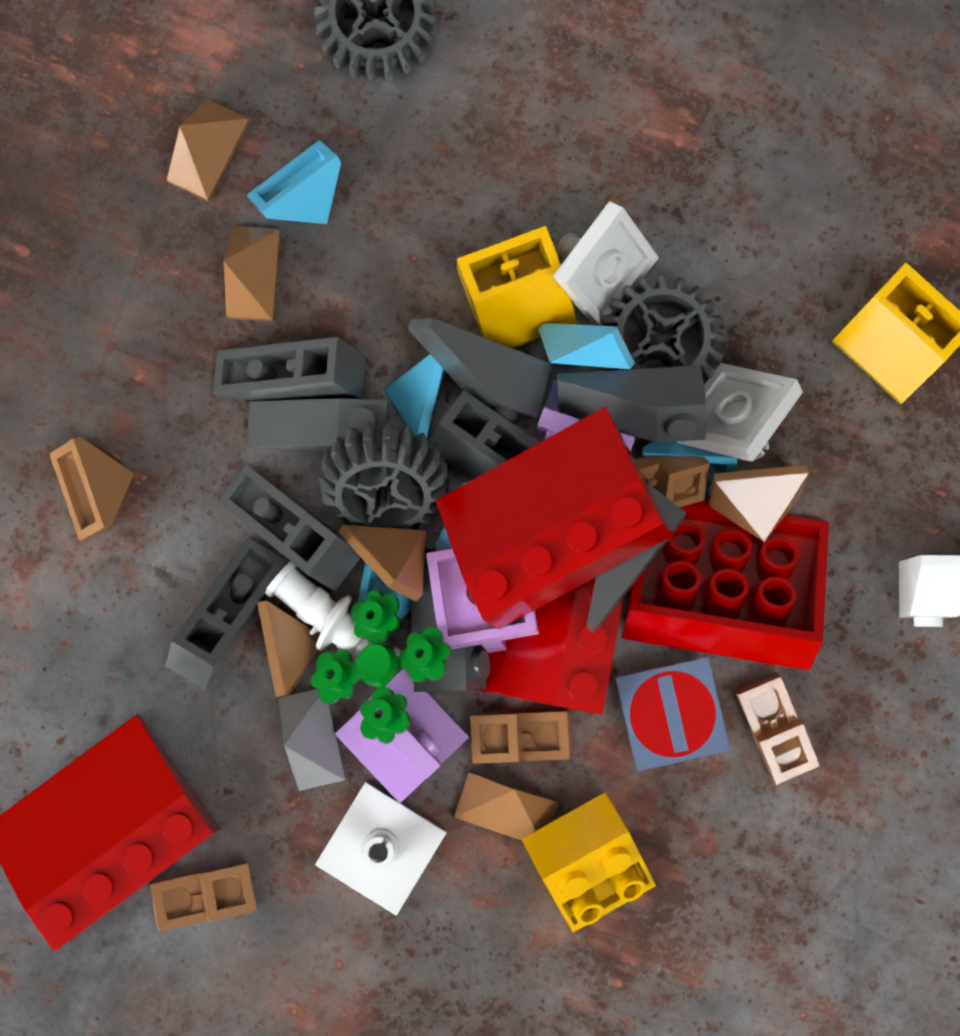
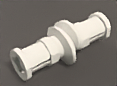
[265,561,401,662]

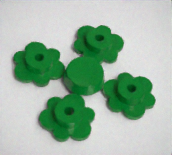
[311,590,452,744]

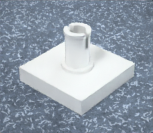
[553,201,659,326]
[677,363,803,462]
[315,781,447,916]

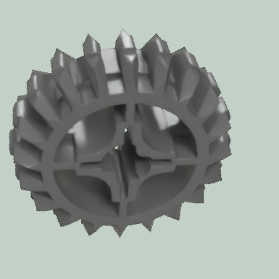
[313,0,438,83]
[601,275,726,379]
[319,422,449,530]

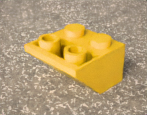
[457,226,577,349]
[831,263,960,405]
[521,792,656,933]

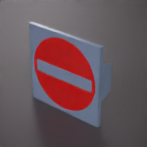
[615,657,730,772]

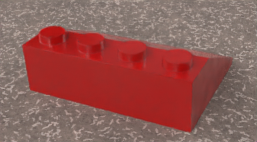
[435,406,674,629]
[621,501,829,671]
[477,578,624,715]
[0,714,221,952]

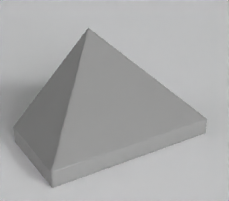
[278,689,346,791]

